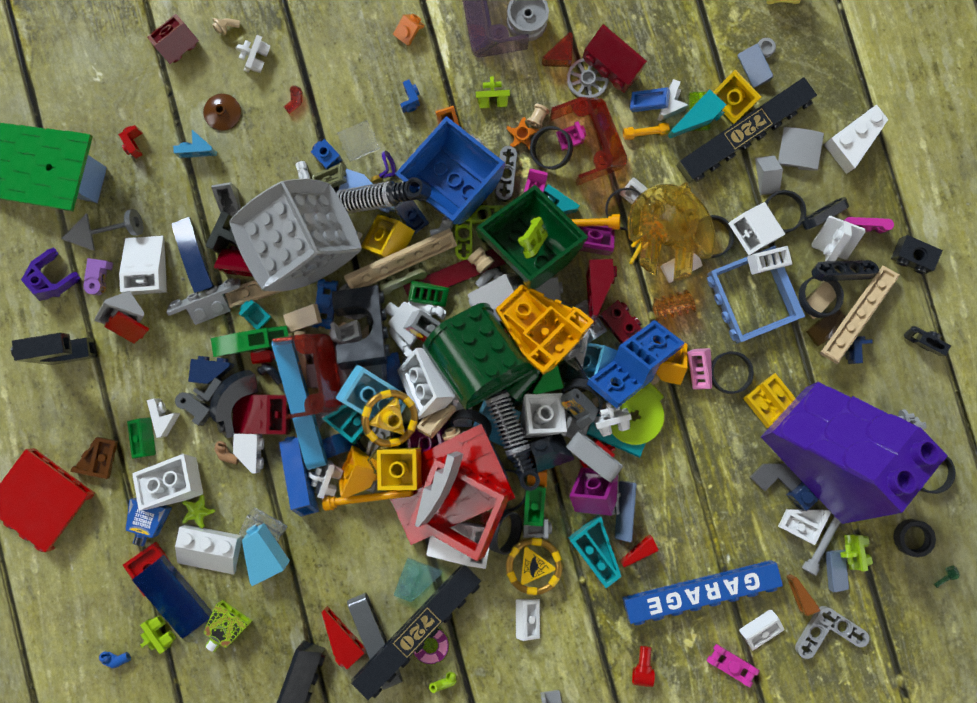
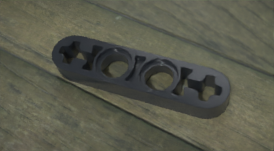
[811,260,879,281]

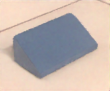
[737,44,773,88]
[825,550,849,592]

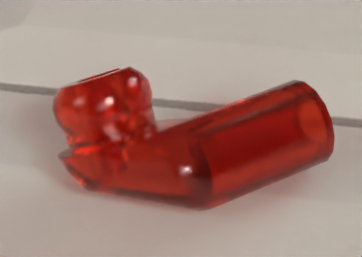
[283,85,303,114]

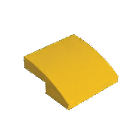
[743,373,796,428]

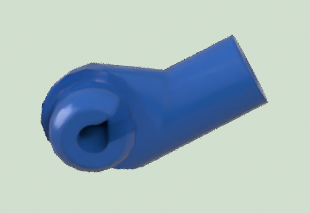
[99,651,131,668]

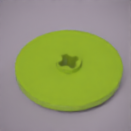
[611,388,664,445]

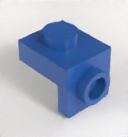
[400,79,420,113]

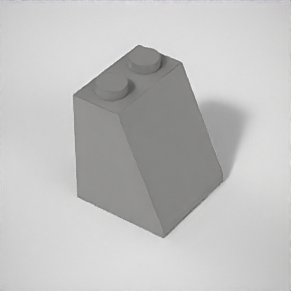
[467,273,524,323]

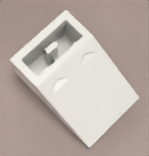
[119,236,167,295]
[426,522,489,569]

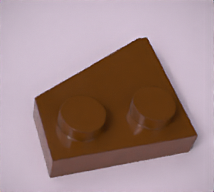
[70,437,118,479]

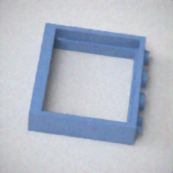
[707,246,805,344]

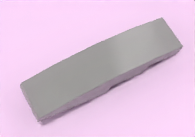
[415,451,464,527]

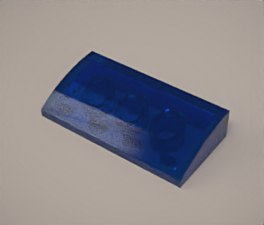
[132,554,212,639]

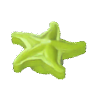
[182,494,216,528]

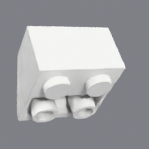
[728,202,785,255]

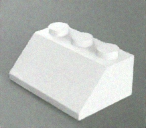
[397,348,456,419]
[175,524,243,575]

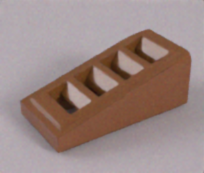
[787,574,820,616]

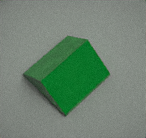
[531,365,563,394]

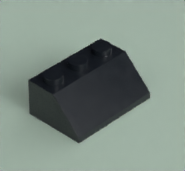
[277,640,326,703]

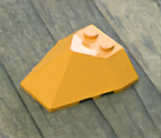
[495,284,594,374]

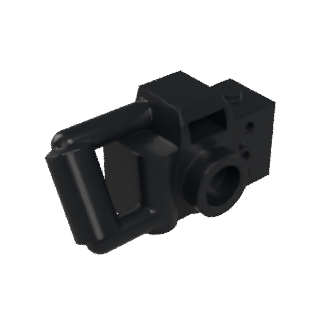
[904,326,951,356]

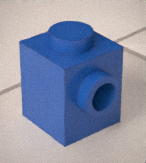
[310,139,343,169]

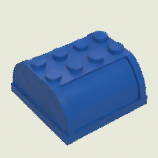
[395,116,505,225]

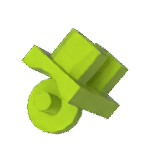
[476,76,510,108]
[840,534,873,571]
[140,615,176,654]

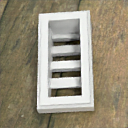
[747,246,792,275]

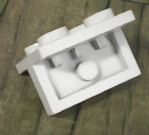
[812,216,865,261]

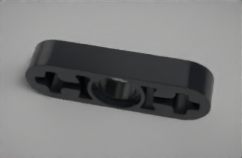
[801,197,849,230]

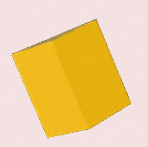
[713,69,761,124]

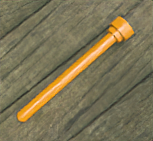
[571,214,620,230]
[322,490,414,511]

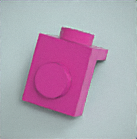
[556,121,586,151]
[524,169,548,192]

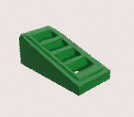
[408,281,449,307]

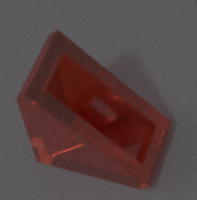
[542,32,573,67]

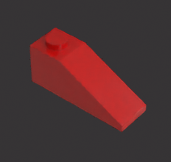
[321,606,366,669]

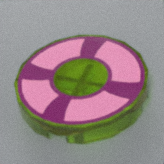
[413,627,450,665]

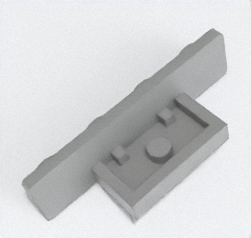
[167,278,241,325]

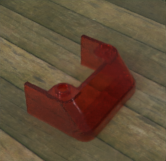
[550,97,627,186]
[273,334,343,420]

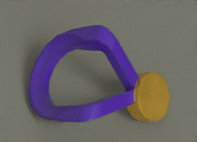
[370,150,397,184]

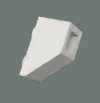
[233,434,264,473]

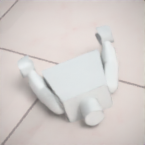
[385,301,446,358]

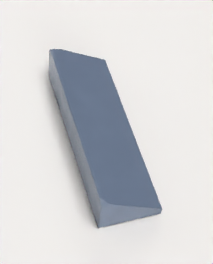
[615,481,637,542]

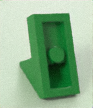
[523,485,546,526]

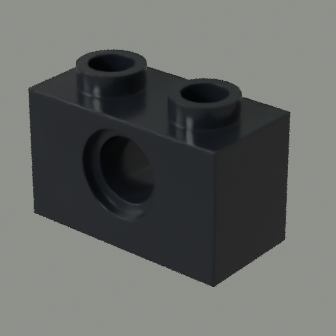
[891,235,943,275]

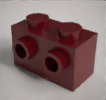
[598,300,642,344]

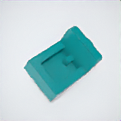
[238,300,272,329]

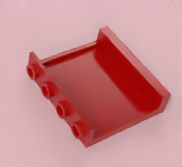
[0,448,95,552]

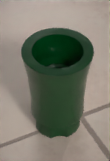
[505,365,543,403]

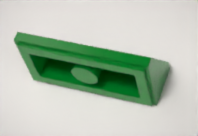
[127,417,156,459]

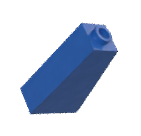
[279,436,319,517]

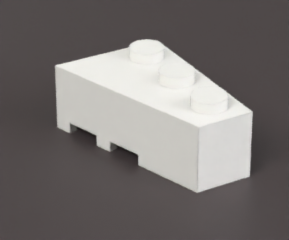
[823,105,888,174]

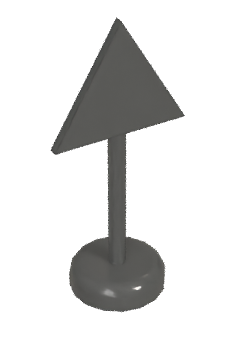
[61,209,144,251]

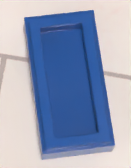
[630,87,670,112]

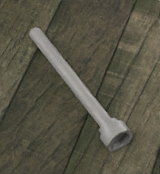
[802,516,840,576]

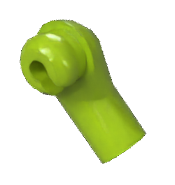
[429,672,457,693]

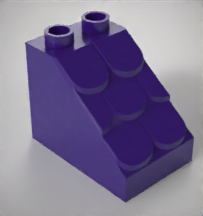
[761,382,948,524]

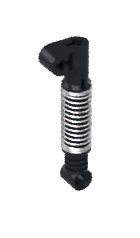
[336,177,432,214]
[485,389,540,491]

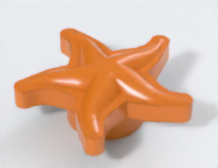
[506,117,539,150]

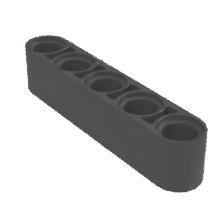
[347,593,403,690]

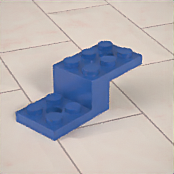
[587,320,684,409]

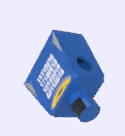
[126,497,172,546]

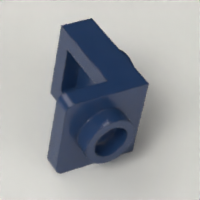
[845,336,873,364]

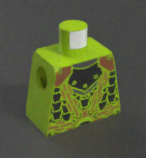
[204,600,253,652]

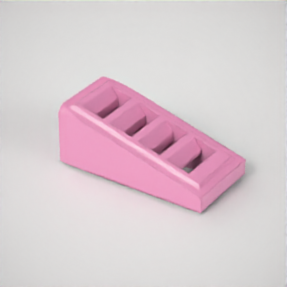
[687,348,712,389]

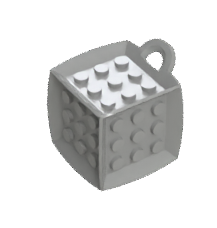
[229,179,362,291]

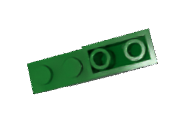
[210,325,289,357]

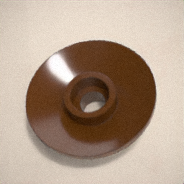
[203,94,241,131]

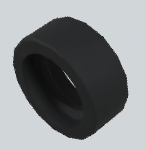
[893,519,936,558]

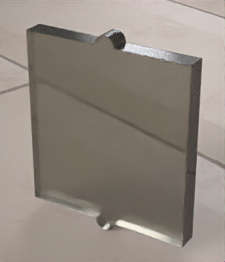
[558,356,589,393]

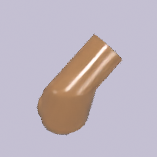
[214,441,239,465]

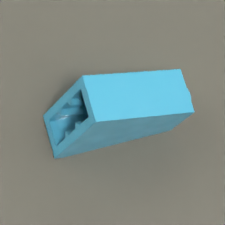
[242,523,290,586]

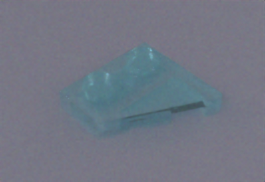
[394,558,442,602]

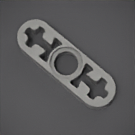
[496,146,517,202]

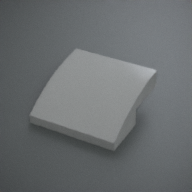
[778,127,824,171]

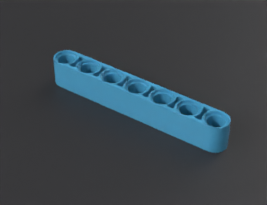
[272,336,328,470]

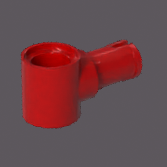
[632,646,655,687]

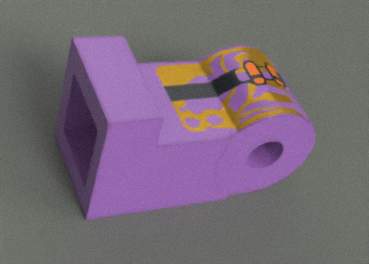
[84,258,113,296]

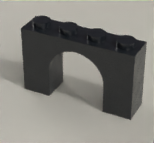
[332,285,390,370]
[11,332,97,365]

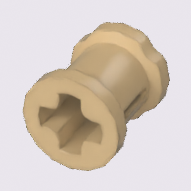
[527,103,550,129]

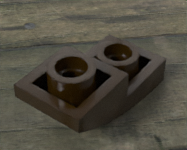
[806,309,845,347]

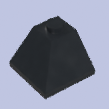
[524,433,574,473]

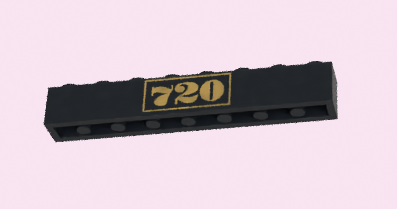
[676,77,817,184]
[351,564,481,700]

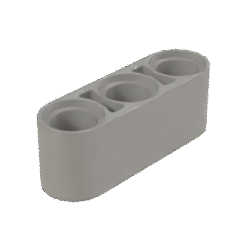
[566,431,623,482]

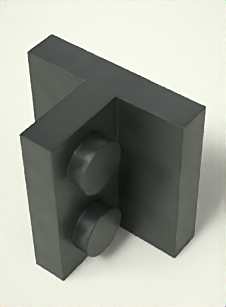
[205,211,237,254]

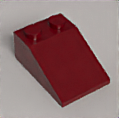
[586,259,617,328]

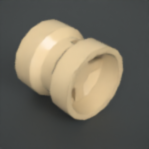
[467,247,494,274]

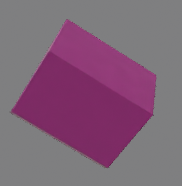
[579,226,615,256]

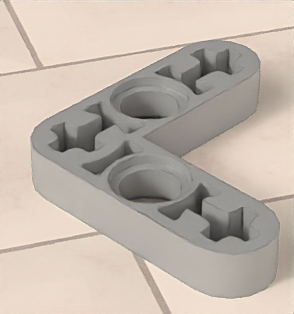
[795,606,869,659]

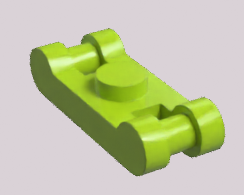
[518,217,548,258]

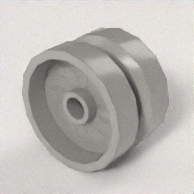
[507,0,549,42]

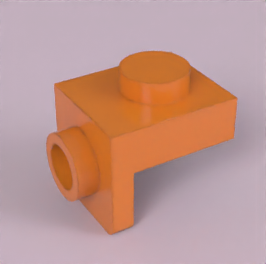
[393,14,425,46]

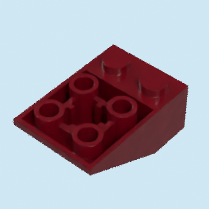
[233,395,291,434]

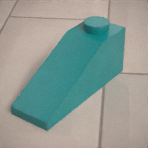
[668,89,727,138]

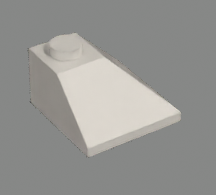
[520,393,567,438]

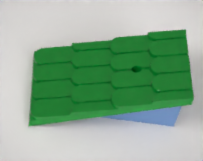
[0,123,107,212]

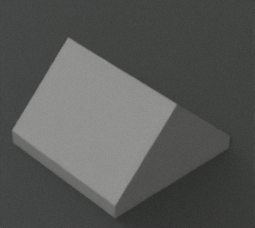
[94,290,144,324]

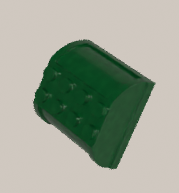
[476,185,588,289]
[422,303,533,410]

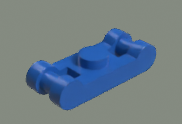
[312,279,339,330]

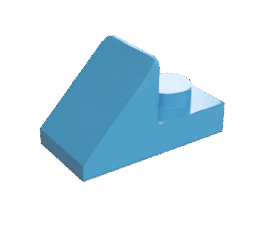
[173,130,217,158]

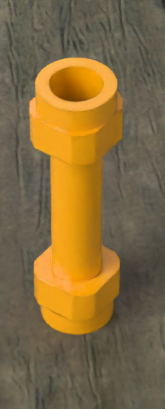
[623,123,670,140]

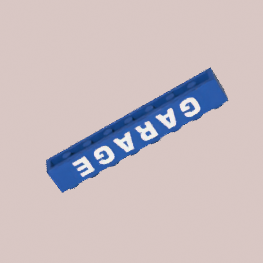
[622,560,783,625]

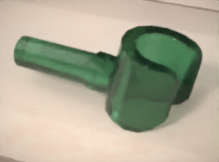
[933,565,960,588]

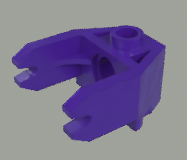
[21,247,80,301]

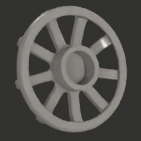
[567,58,609,100]

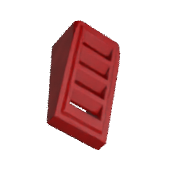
[620,535,659,567]

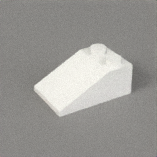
[132,454,203,511]

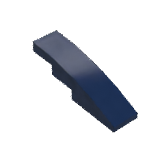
[172,217,214,294]

